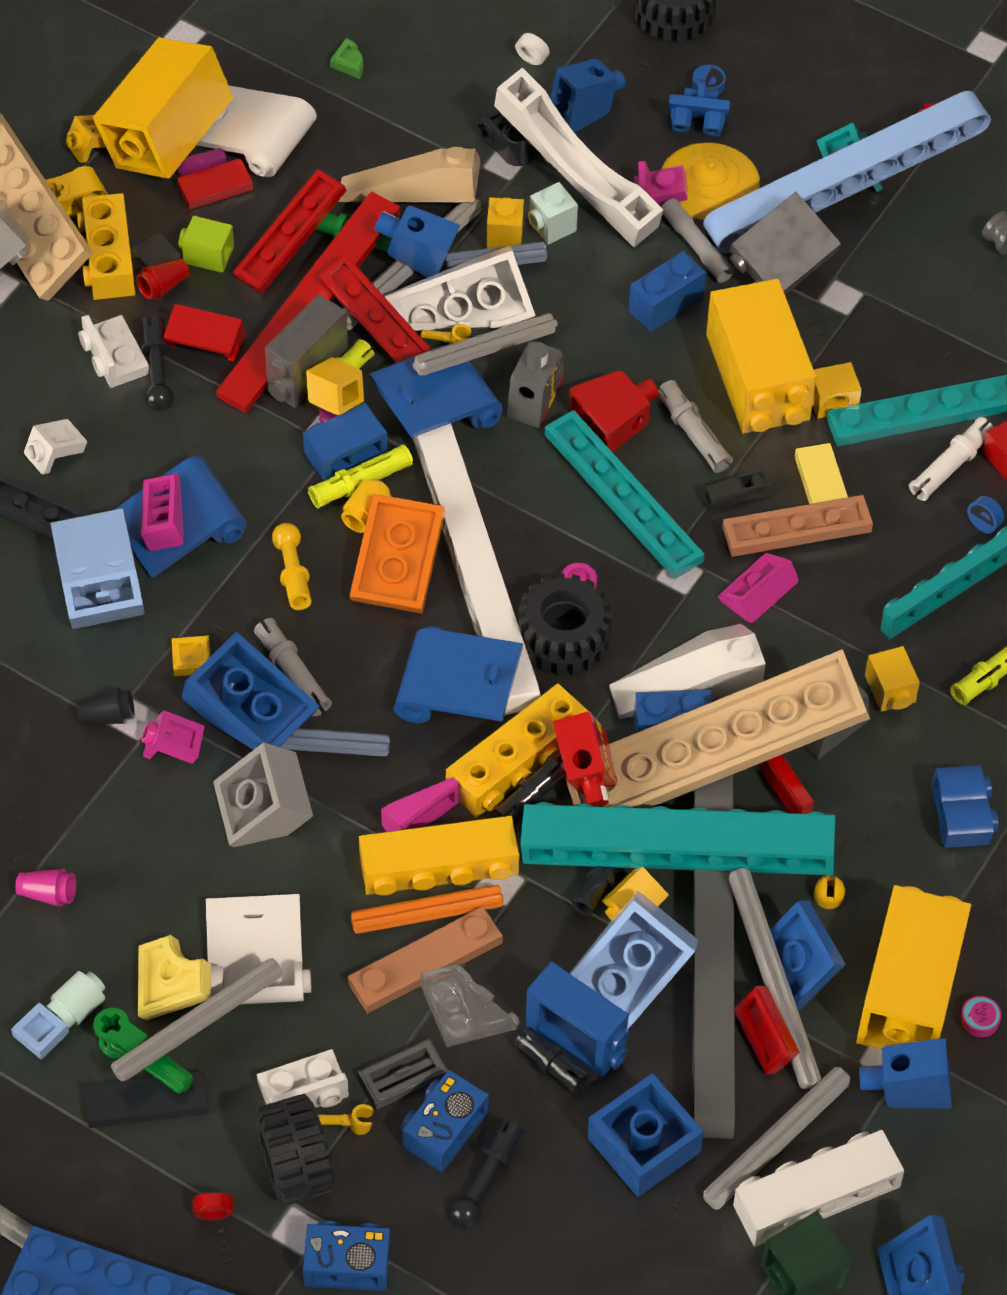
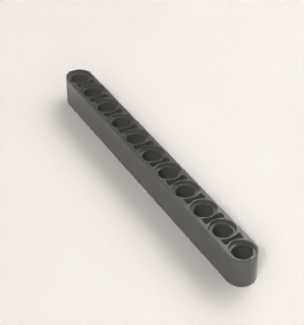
[692,774,735,1139]

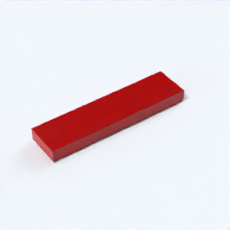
[233,169,347,295]
[318,253,432,364]

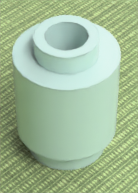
[46,971,105,1029]

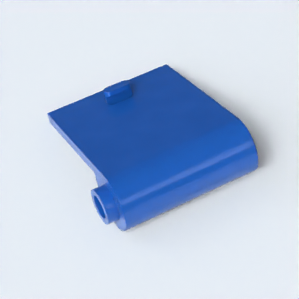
[369,344,503,438]
[114,456,247,578]
[394,626,523,723]

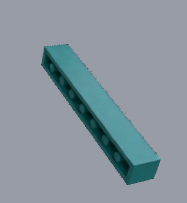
[520,802,835,875]

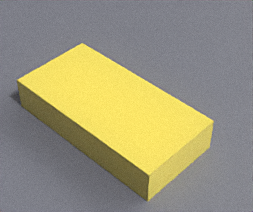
[795,443,848,504]

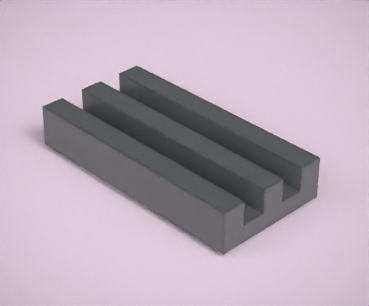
[358,1039,448,1110]

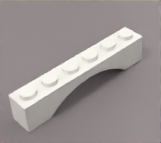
[494,68,663,247]

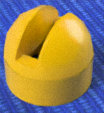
[813,875,845,909]

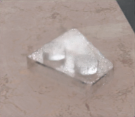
[419,964,519,1047]

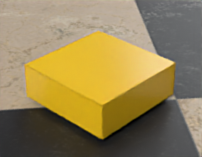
[171,635,210,677]

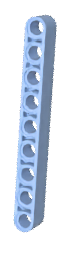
[703,91,991,254]

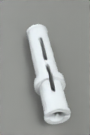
[909,417,994,501]

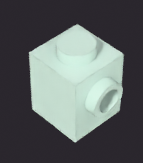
[528,182,578,245]

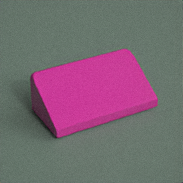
[718,553,799,623]

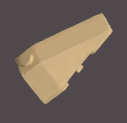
[338,147,480,202]

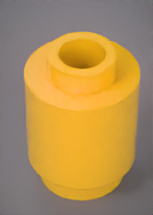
[341,479,391,533]

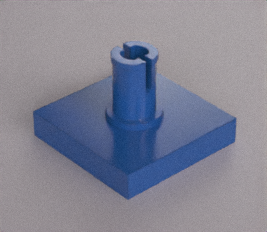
[770,901,845,1011]
[877,1214,964,1295]

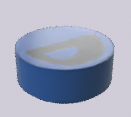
[692,65,726,95]
[967,496,1004,533]

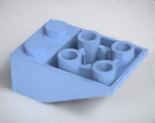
[50,508,145,629]

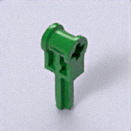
[93,1008,193,1093]

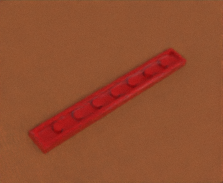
[216,191,400,414]

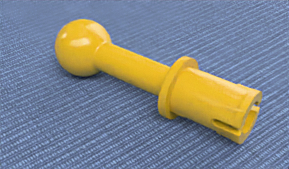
[272,523,311,610]

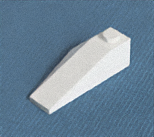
[384,245,535,330]
[609,624,766,719]

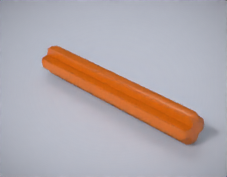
[351,885,504,934]

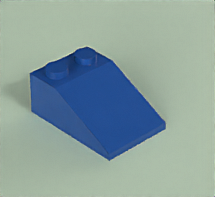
[181,632,320,750]

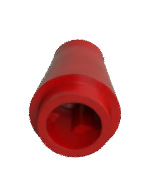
[136,258,190,299]

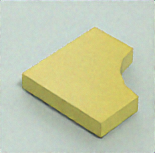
[138,935,211,1021]

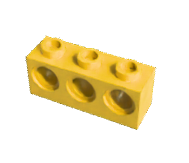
[77,193,135,300]

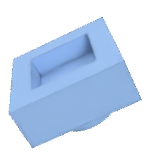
[11,1003,69,1060]

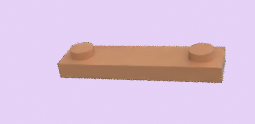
[722,495,873,557]
[347,907,503,1014]

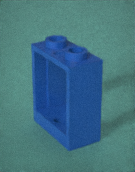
[526,961,630,1078]

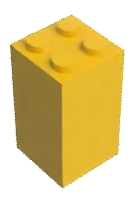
[93,37,233,179]
[706,279,816,434]
[856,885,971,1050]

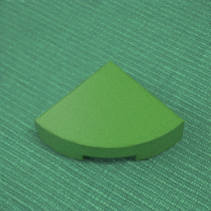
[330,38,364,79]

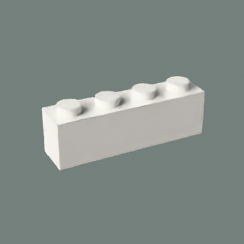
[733,1130,904,1247]

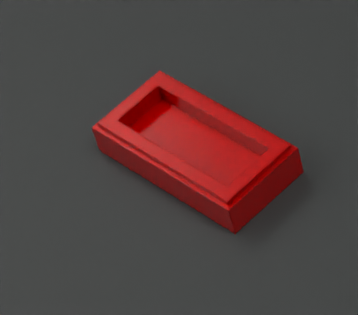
[177,158,253,210]
[759,755,814,814]
[734,986,800,1074]

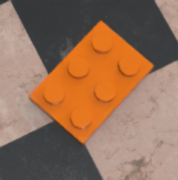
[350,494,445,614]

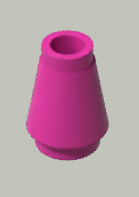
[16,868,76,907]

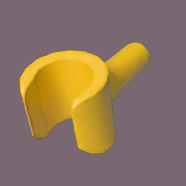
[421,324,471,344]
[318,1104,373,1135]

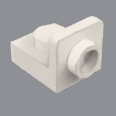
[24,419,87,474]

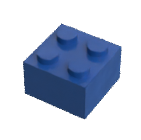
[588,1073,704,1197]

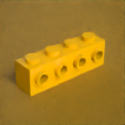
[446,684,588,818]

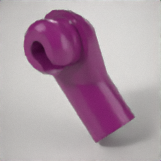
[177,148,226,176]

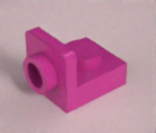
[634,161,688,206]
[141,710,205,764]

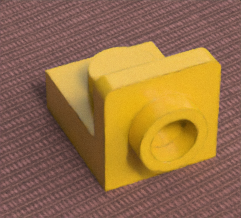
[65,115,106,163]

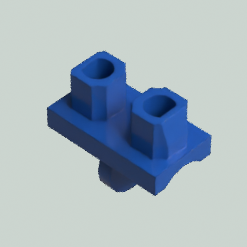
[668,79,730,137]

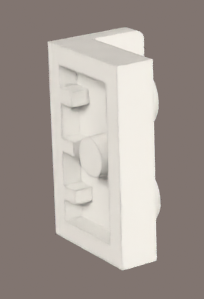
[79,315,150,388]
[257,1049,349,1108]

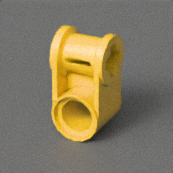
[46,166,108,218]

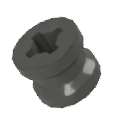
[982,211,1007,255]

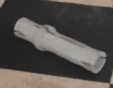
[658,380,733,473]
[254,618,332,716]

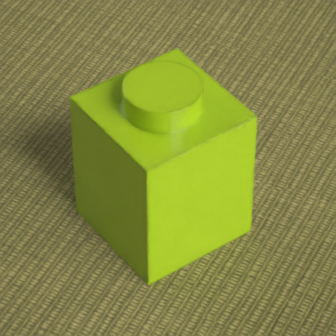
[178,216,234,273]

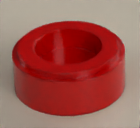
[193,1192,234,1220]

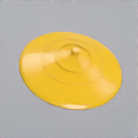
[661,142,760,220]

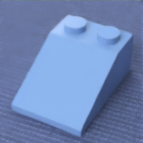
[570,890,698,1030]

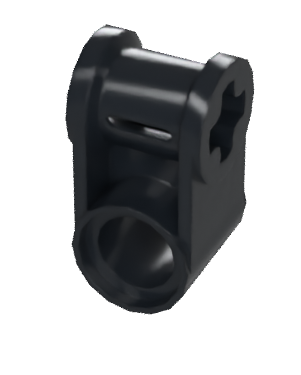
[475,110,533,166]

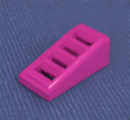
[141,473,184,551]
[381,777,459,832]

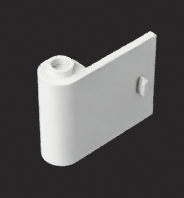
[197,86,317,177]
[206,894,311,1004]

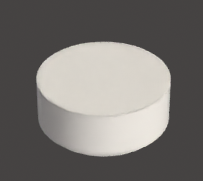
[515,33,550,65]

